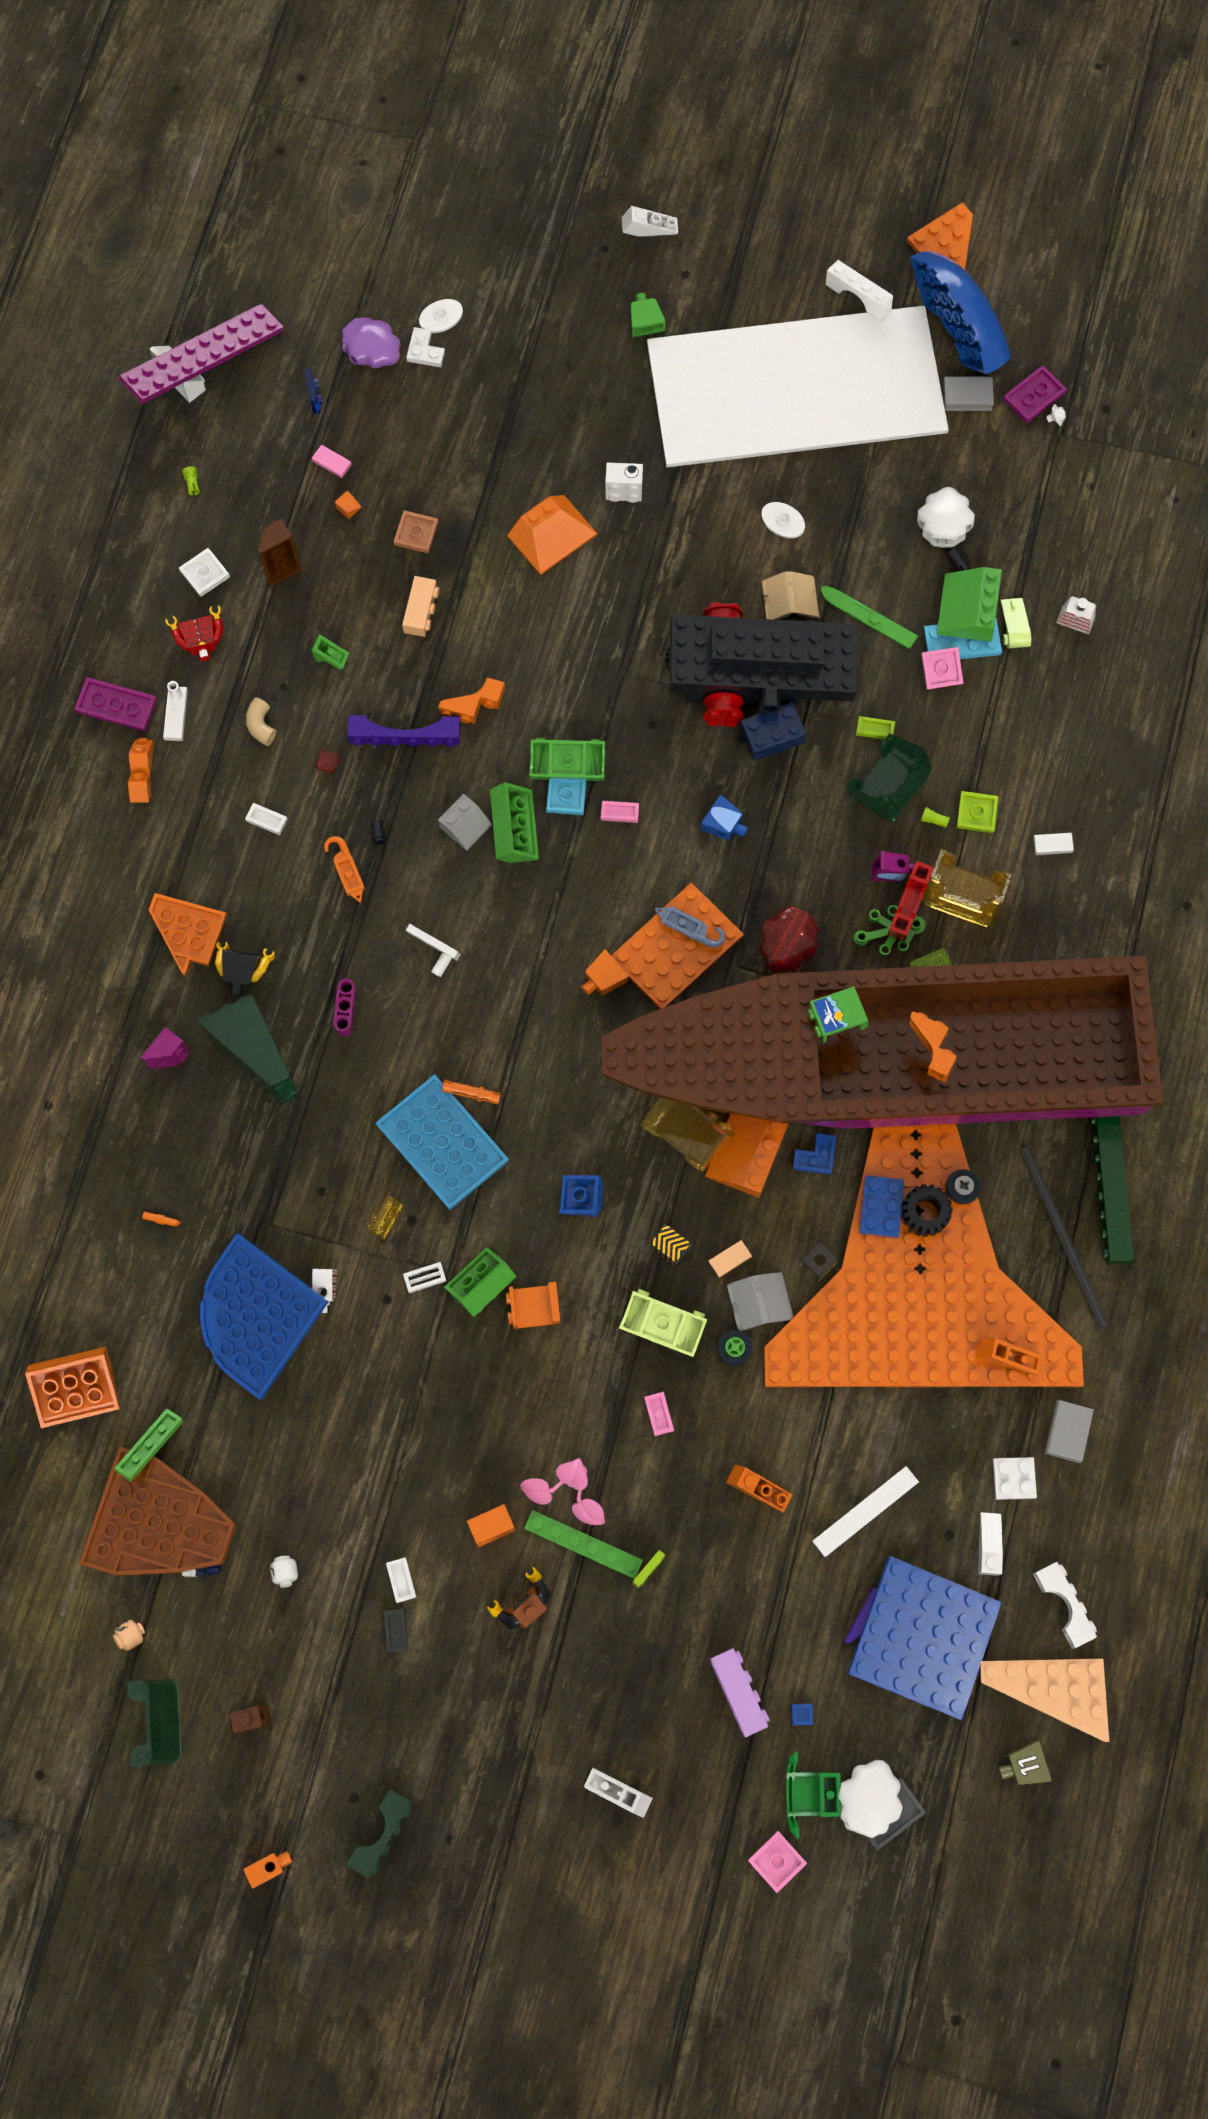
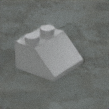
[438,794,492,851]

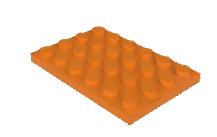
[611,883,744,1009]

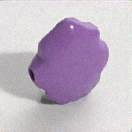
[342,317,401,368]

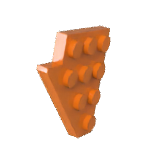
[907,202,973,270]
[149,893,227,976]

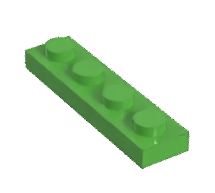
[115,1409,183,1482]

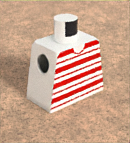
[1056,596,1096,634]
[312,1269,337,1313]

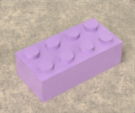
[709,1648,770,1737]

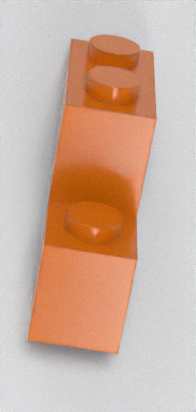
[438,678,505,724]
[128,738,154,803]
[909,1011,957,1083]

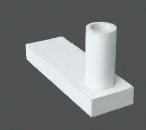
[163,681,188,741]
[406,924,461,977]

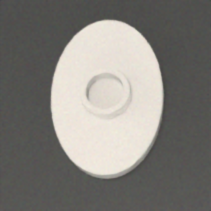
[419,299,463,333]
[762,502,805,538]

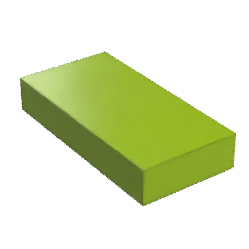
[856,716,895,741]

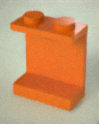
[506,1282,561,1329]

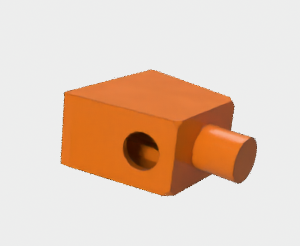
[581,949,629,996]
[243,1851,292,1889]

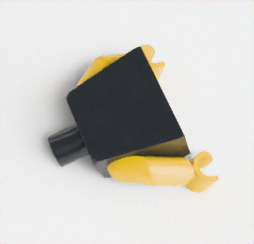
[215,942,275,995]

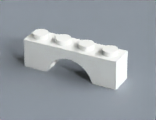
[826,260,893,321]
[1033,1562,1097,1649]

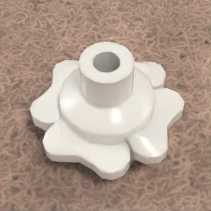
[1047,405,1066,426]

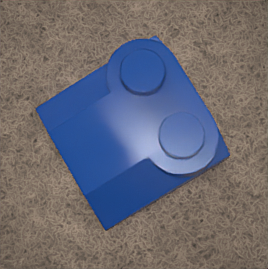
[559,1175,603,1217]

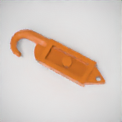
[324,836,365,903]

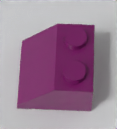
[141,1027,190,1069]

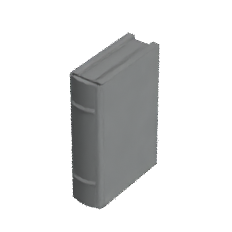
[943,376,994,411]
[1045,1400,1094,1463]

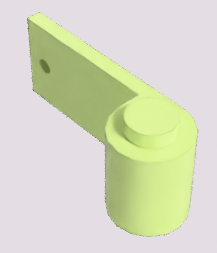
[1000,598,1031,649]

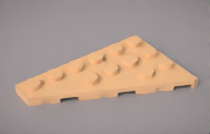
[980,1659,1109,1742]

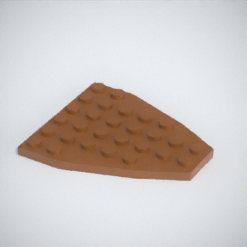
[79,1447,237,1576]

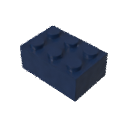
[740,702,806,761]

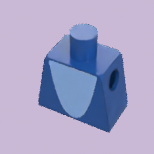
[701,795,748,840]

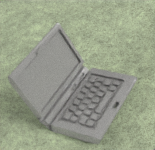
[727,1272,794,1332]

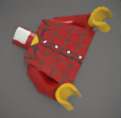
[165,605,223,661]

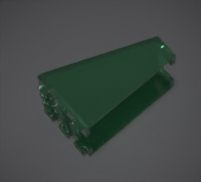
[198,995,300,1105]

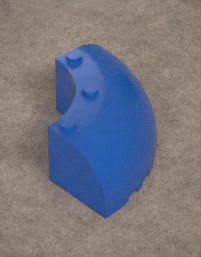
[910,251,1011,374]

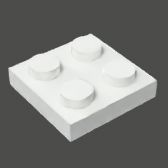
[179,548,230,597]
[993,1457,1037,1500]

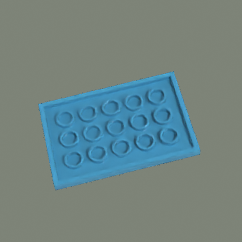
[375,1074,509,1210]

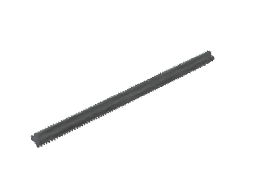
[1020,1146,1110,1328]

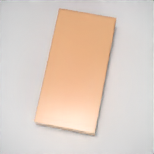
[708,1240,752,1278]

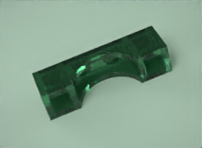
[346,1788,413,1878]

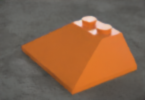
[507,495,597,575]

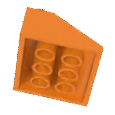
[705,1114,788,1198]
[25,1347,120,1428]

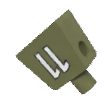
[998,1741,1052,1785]

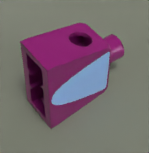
[871,851,915,882]

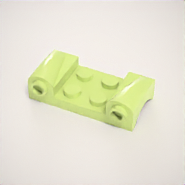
[619,1289,708,1357]

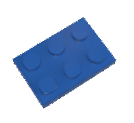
[859,1175,904,1239]

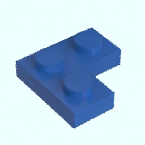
[793,1133,836,1175]

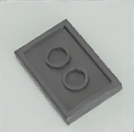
[866,1777,926,1851]

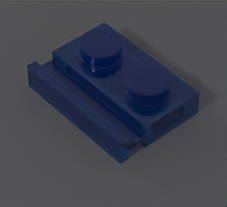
[304,369,322,414]

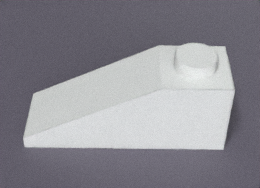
[978,1512,1003,1576]
[584,1768,653,1818]

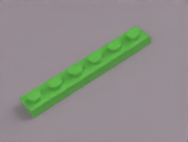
[524,1510,643,1579]

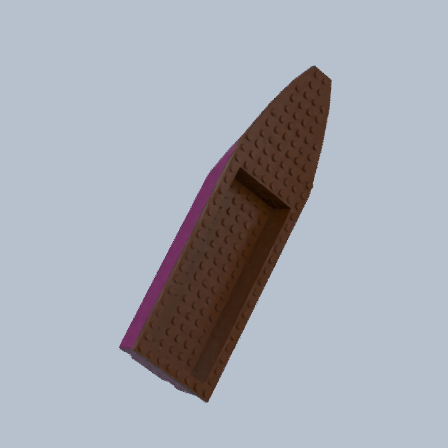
[601,956,1163,1129]

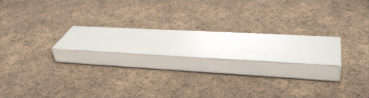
[812,1466,919,1557]

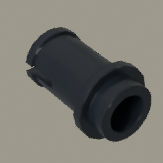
[371,820,387,845]

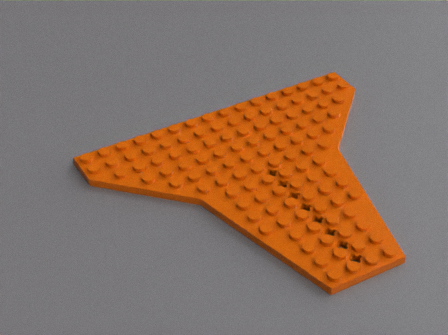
[764,1124,1084,1388]

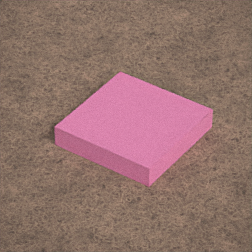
[921,647,964,690]
[748,1831,807,1893]

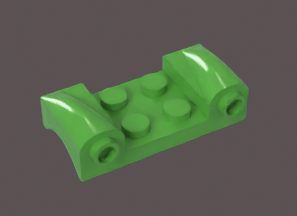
[530,738,605,781]

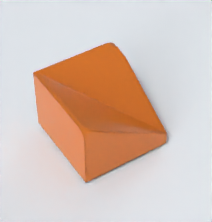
[335,491,361,519]

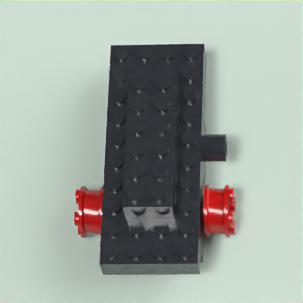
[669,602,857,727]

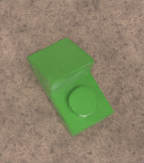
[311,634,349,670]

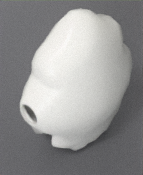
[917,487,975,548]
[838,1760,903,1838]

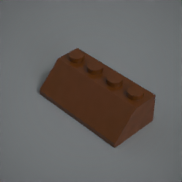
[258,519,301,587]

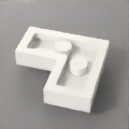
[406,327,445,367]

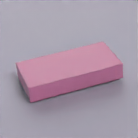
[312,445,352,478]
[601,801,639,823]

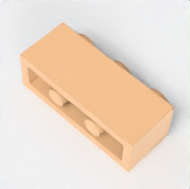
[402,576,439,637]

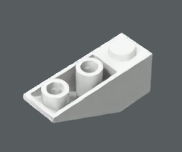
[622,206,678,236]

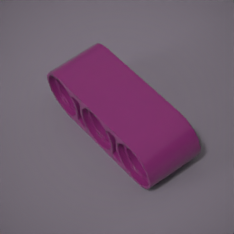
[334,978,357,1037]

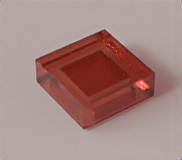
[315,750,339,773]

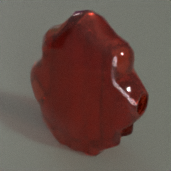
[759,906,819,973]

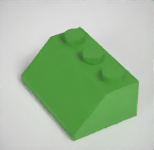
[444,1247,517,1317]

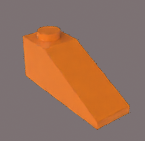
[977,1338,1042,1375]

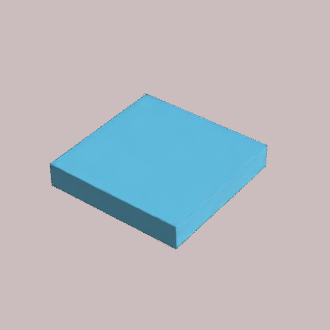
[546,778,586,815]

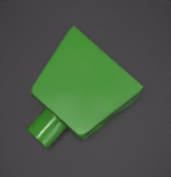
[631,293,665,337]

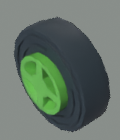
[717,1330,753,1366]

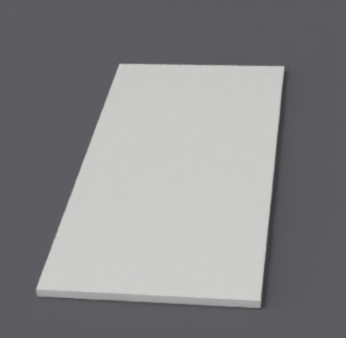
[647,306,949,467]

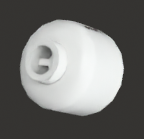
[270,1556,298,1588]

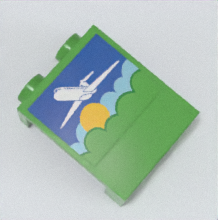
[807,987,868,1043]

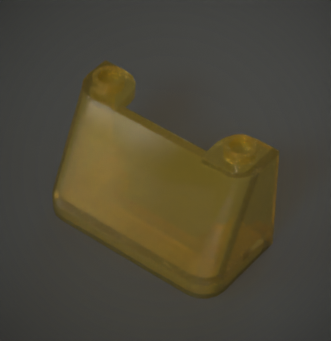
[923,849,1012,927]

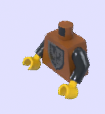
[487,1567,550,1629]

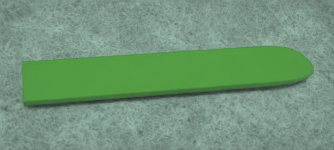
[821,586,918,650]

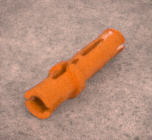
[441,1079,501,1105]

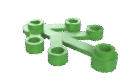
[853,905,925,957]

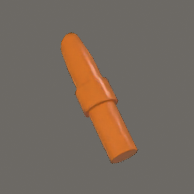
[142,1211,180,1226]

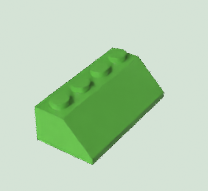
[490,782,539,863]

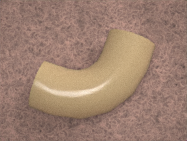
[246,697,276,746]

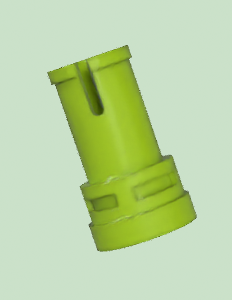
[182,466,200,495]
[921,807,950,829]

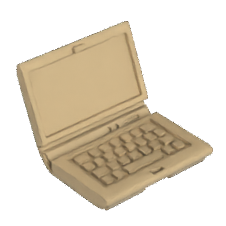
[762,572,820,620]

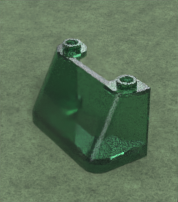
[846,733,932,822]
[127,1679,181,1768]

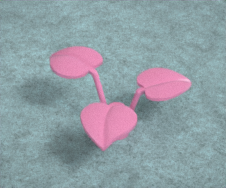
[520,1458,606,1525]

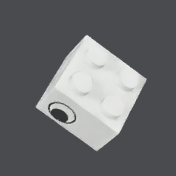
[606,463,643,503]

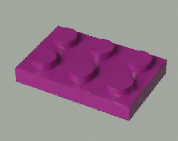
[1003,365,1067,423]

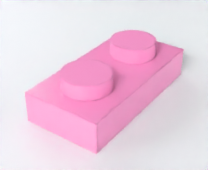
[644,1392,674,1436]

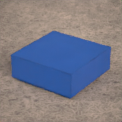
[791,1704,813,1726]

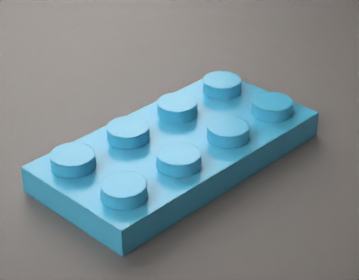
[923,619,1002,659]

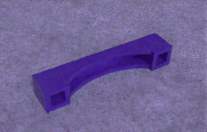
[348,715,461,747]

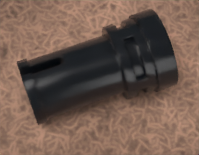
[946,547,971,571]

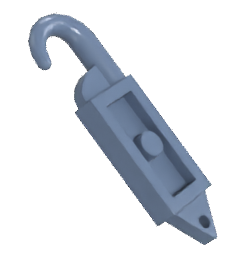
[655,905,725,948]

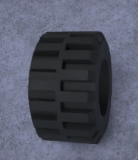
[901,1184,953,1237]

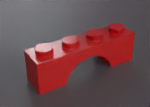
[887,861,934,942]

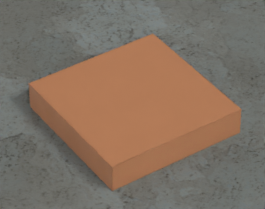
[394,510,439,554]

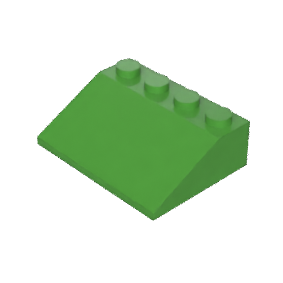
[937,567,1002,642]

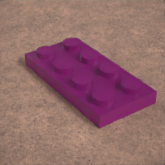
[74,677,157,732]

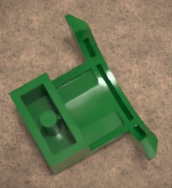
[786,1751,841,1839]

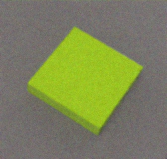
[956,791,998,833]
[632,1550,665,1589]

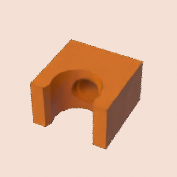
[467,1504,516,1547]

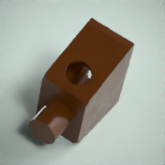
[229,1704,272,1735]

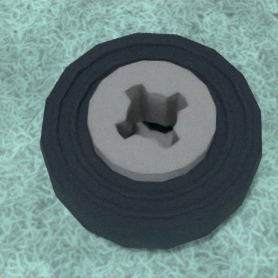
[945,1169,981,1204]

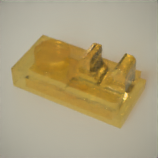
[367,1195,403,1239]

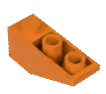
[726,1465,792,1513]

